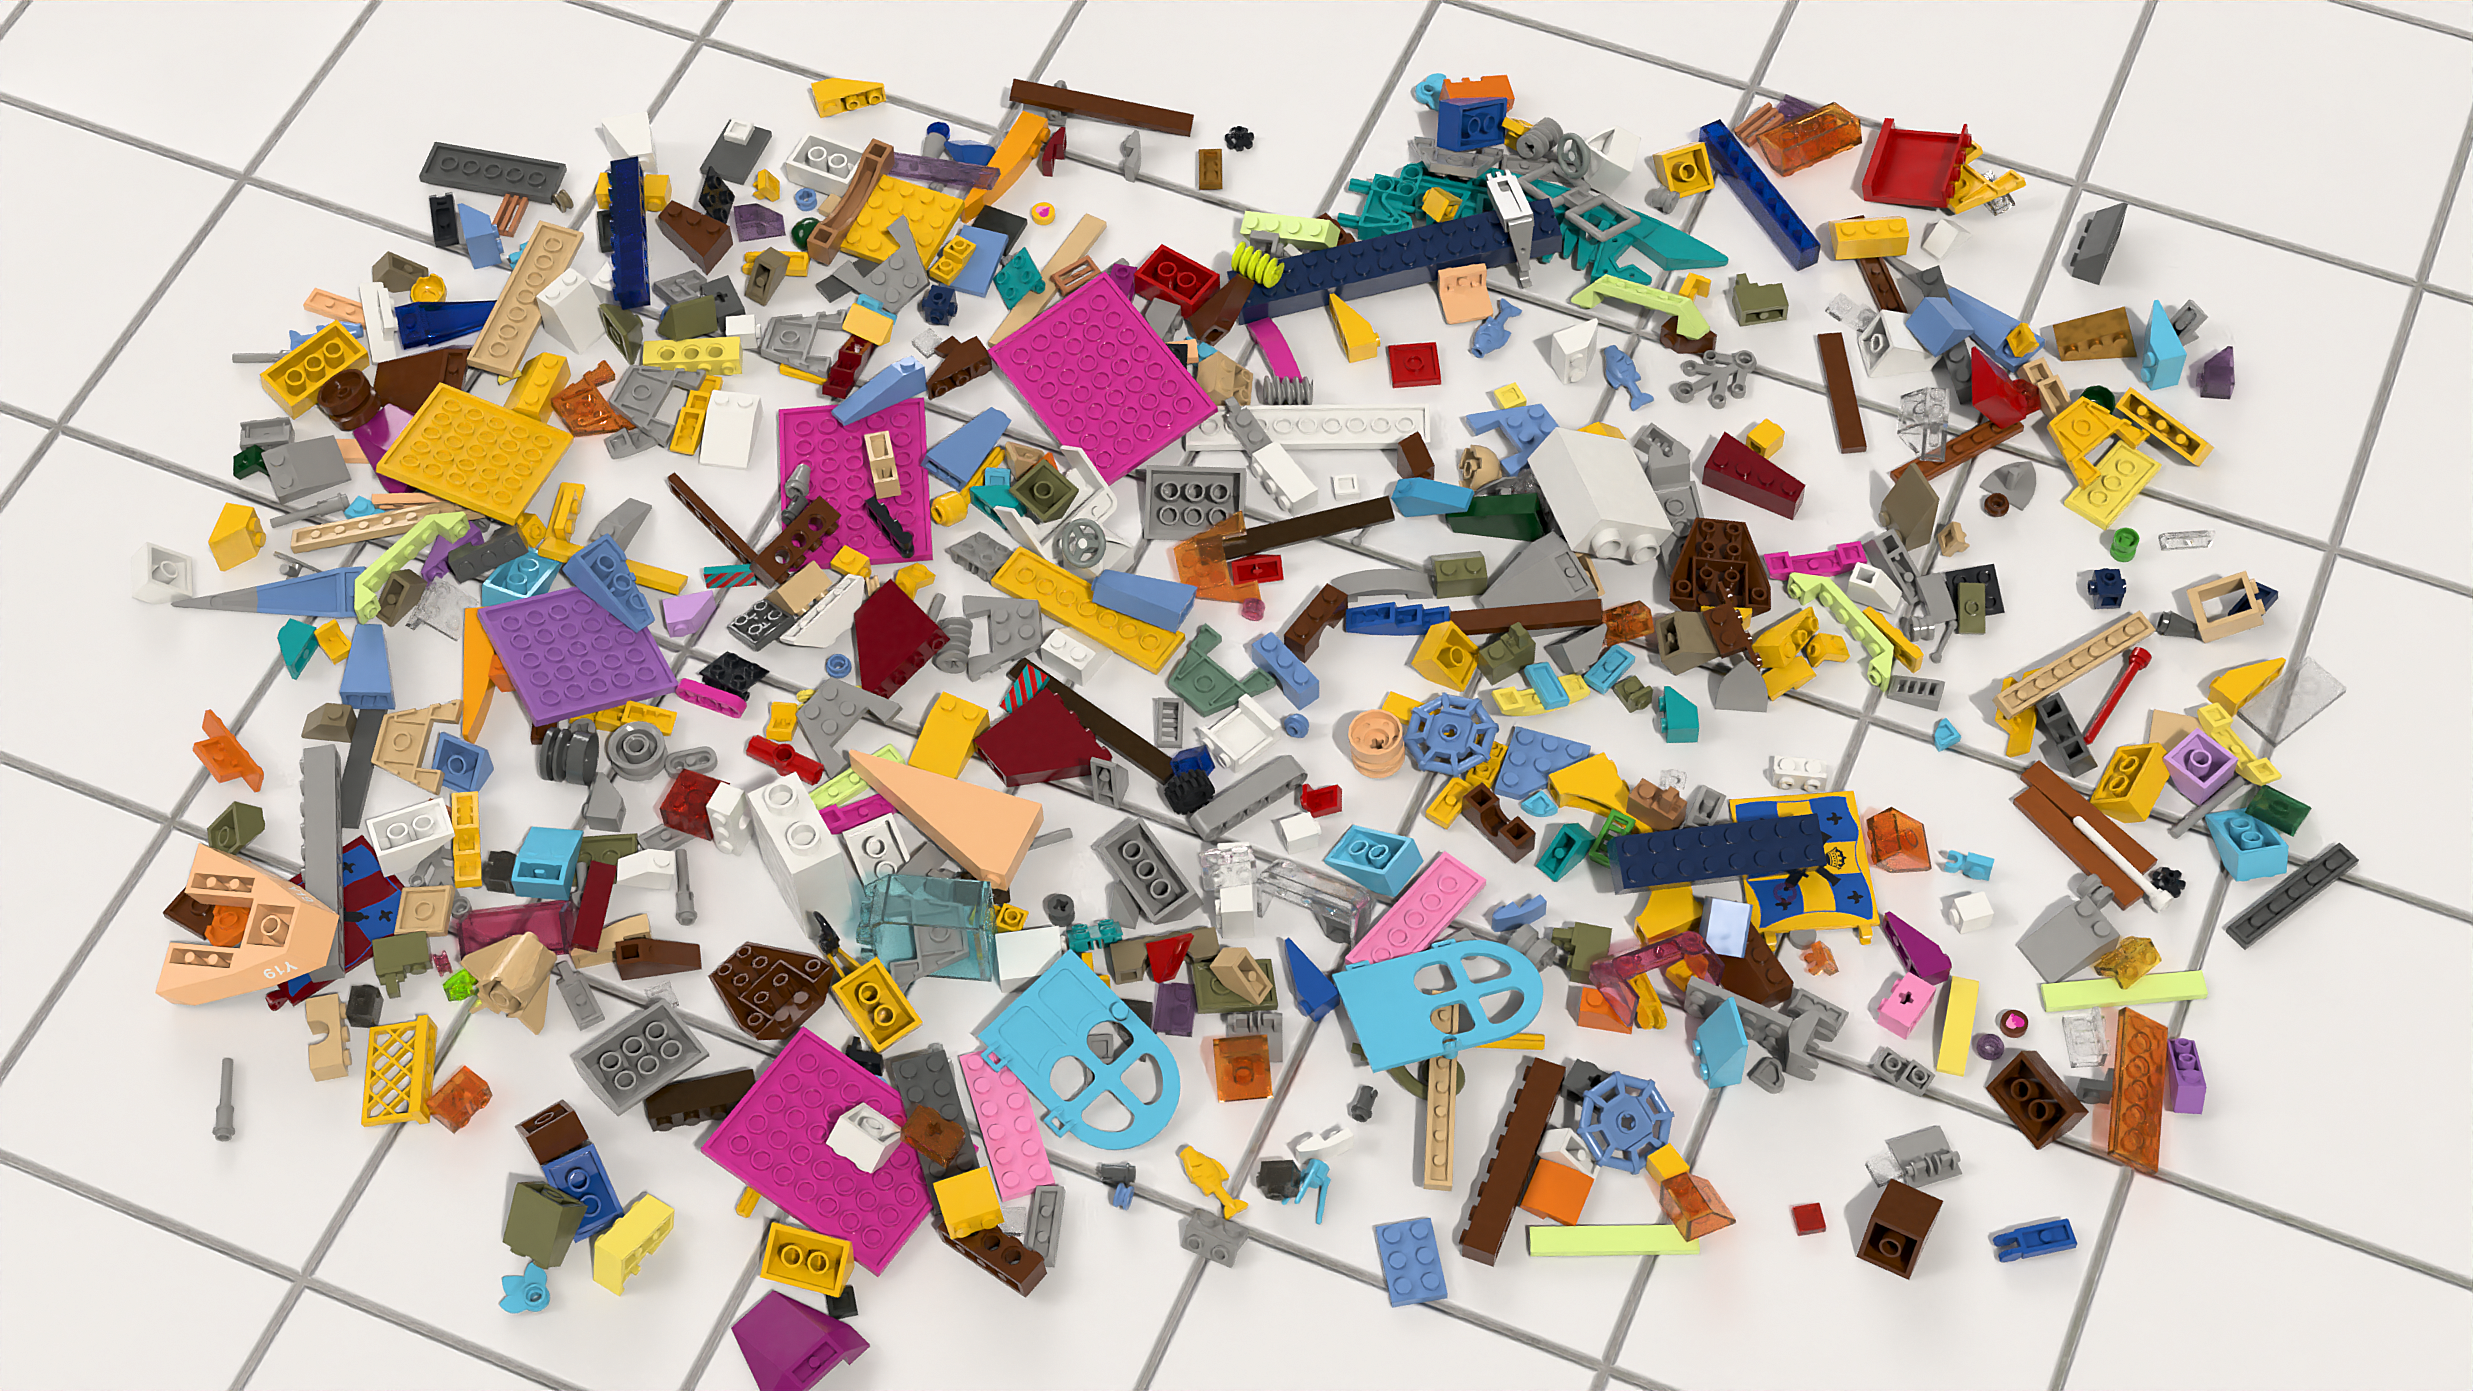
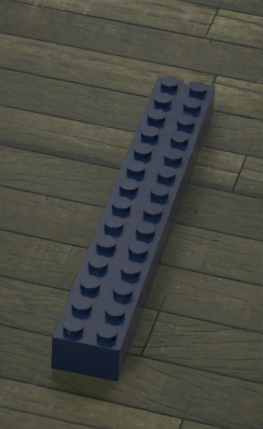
[1227,198,1562,326]

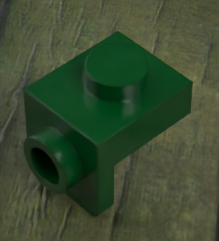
[233,445,269,480]

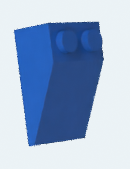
[1437,97,1507,152]
[542,1144,625,1243]

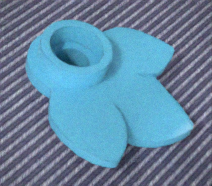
[1415,73,1446,111]
[500,1262,550,1314]

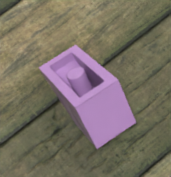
[662,590,716,638]

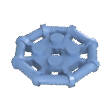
[1403,692,1499,778]
[1576,1071,1675,1175]

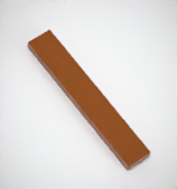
[1890,420,2024,484]
[2020,760,2158,875]
[2013,785,2144,911]

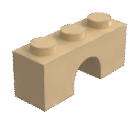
[306,993,352,1082]

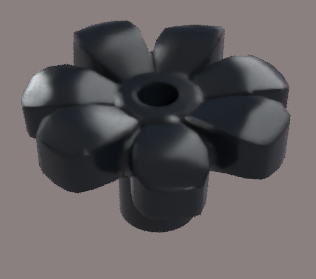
[1225,126,1254,151]
[2152,867,2186,898]

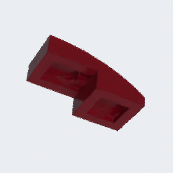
[1042,127,1067,177]

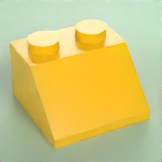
[1652,142,1715,198]
[208,502,266,572]
[1411,621,1480,692]
[933,1166,1005,1240]

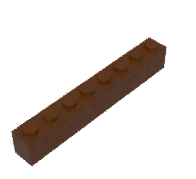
[1459,1057,1566,1267]

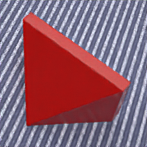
[1231,554,1284,587]
[1146,933,1194,984]

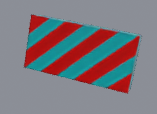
[704,564,757,589]
[1000,664,1050,714]

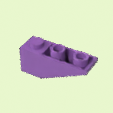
[421,520,485,588]
[2166,1038,2207,1114]

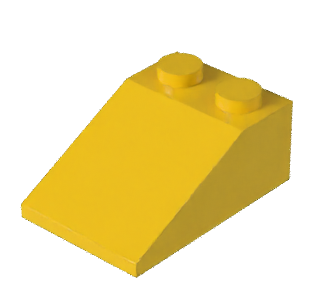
[908,691,991,779]

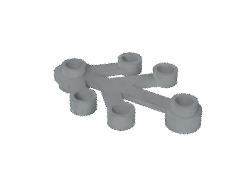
[1675,350,1757,409]
[409,845,485,920]

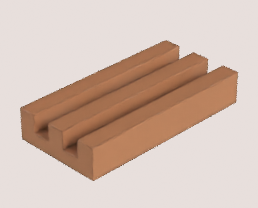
[1734,102,1785,148]
[492,194,529,237]
[1050,255,1101,297]

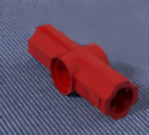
[746,735,824,786]

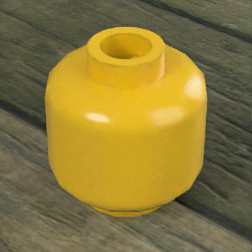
[931,491,968,527]

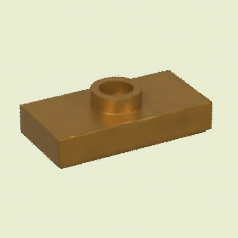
[1199,149,1223,190]

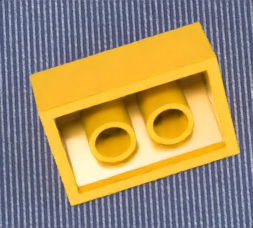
[1828,216,1910,260]
[503,352,571,424]
[2089,742,2170,823]

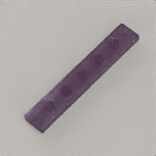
[889,152,1001,190]

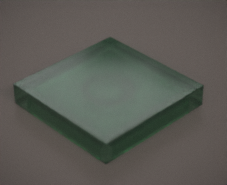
[2245,784,2312,837]

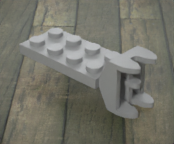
[1644,441,1704,579]
[1684,976,1838,1081]

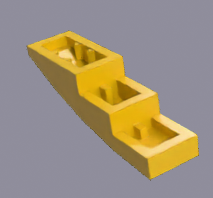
[669,375,724,455]
[569,700,677,736]
[451,791,482,888]

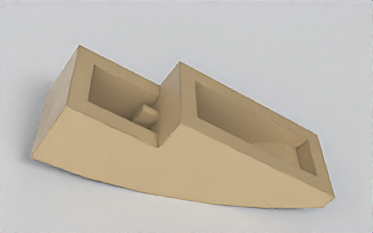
[2017,357,2073,421]
[864,431,901,499]
[571,913,653,969]

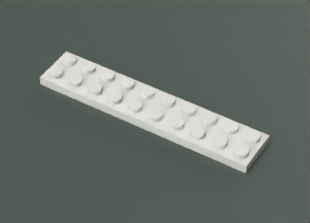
[1186,404,1431,451]

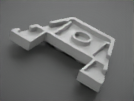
[1413,136,1504,180]
[832,215,930,314]
[761,309,847,378]
[609,365,706,447]
[964,595,1043,682]
[796,677,903,779]
[881,894,970,987]

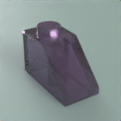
[733,203,786,242]
[2196,346,2235,400]

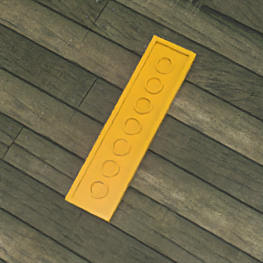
[991,546,1185,675]

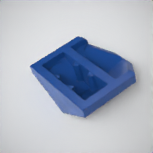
[944,140,996,175]

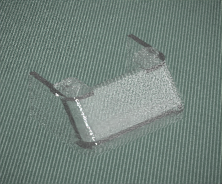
[1256,859,1372,952]

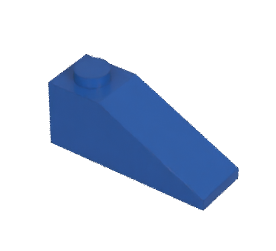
[1285,937,1340,1022]

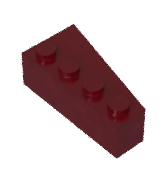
[1702,431,1806,520]

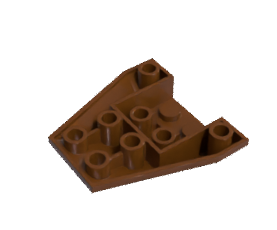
[374,345,474,413]
[1669,517,1771,618]
[709,942,834,1041]

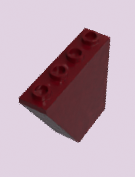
[854,578,950,699]
[974,687,1113,788]

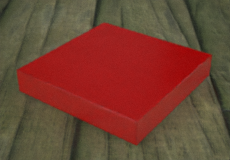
[1388,342,1441,388]

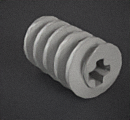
[1516,117,1564,160]
[1263,376,1313,405]
[936,617,973,674]

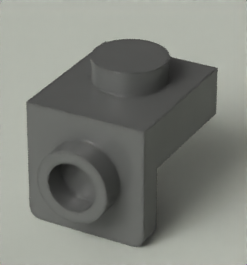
[2076,1068,2119,1104]

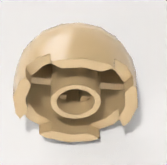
[1458,445,1502,494]

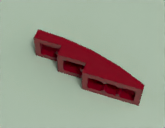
[822,334,875,399]
[570,860,617,953]

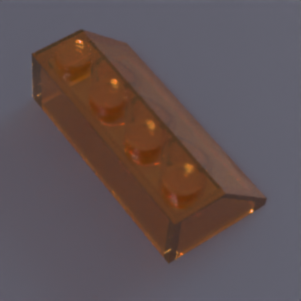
[1756,102,1862,177]

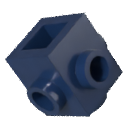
[922,285,958,326]
[2087,568,2126,609]

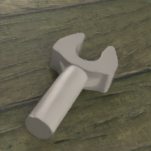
[570,862,587,911]

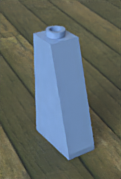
[921,407,1012,492]
[1091,569,1198,633]
[339,624,396,710]

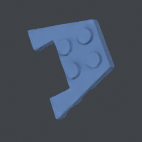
[1466,404,1560,477]

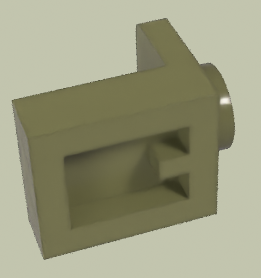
[1613,675,1653,713]

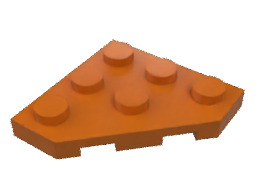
[205,860,252,948]

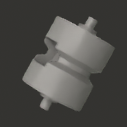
[1507,924,1558,973]

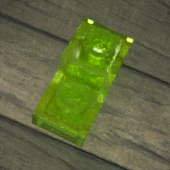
[443,968,479,1002]

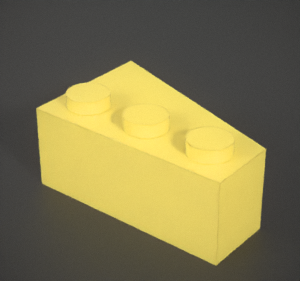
[593,1194,675,1297]

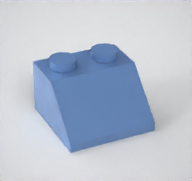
[457,203,504,269]

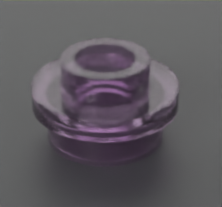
[1976,1034,2004,1061]

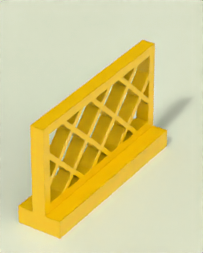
[361,1015,438,1127]

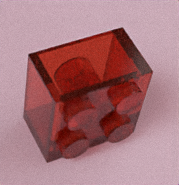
[659,768,730,841]

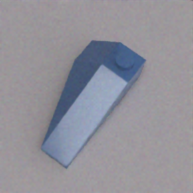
[831,356,927,426]
[562,533,655,633]

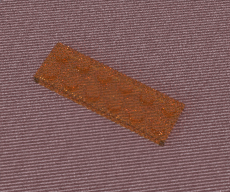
[2107,1007,2168,1176]

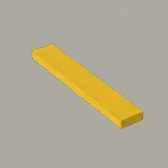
[538,537,688,595]

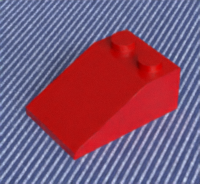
[1971,346,2027,429]

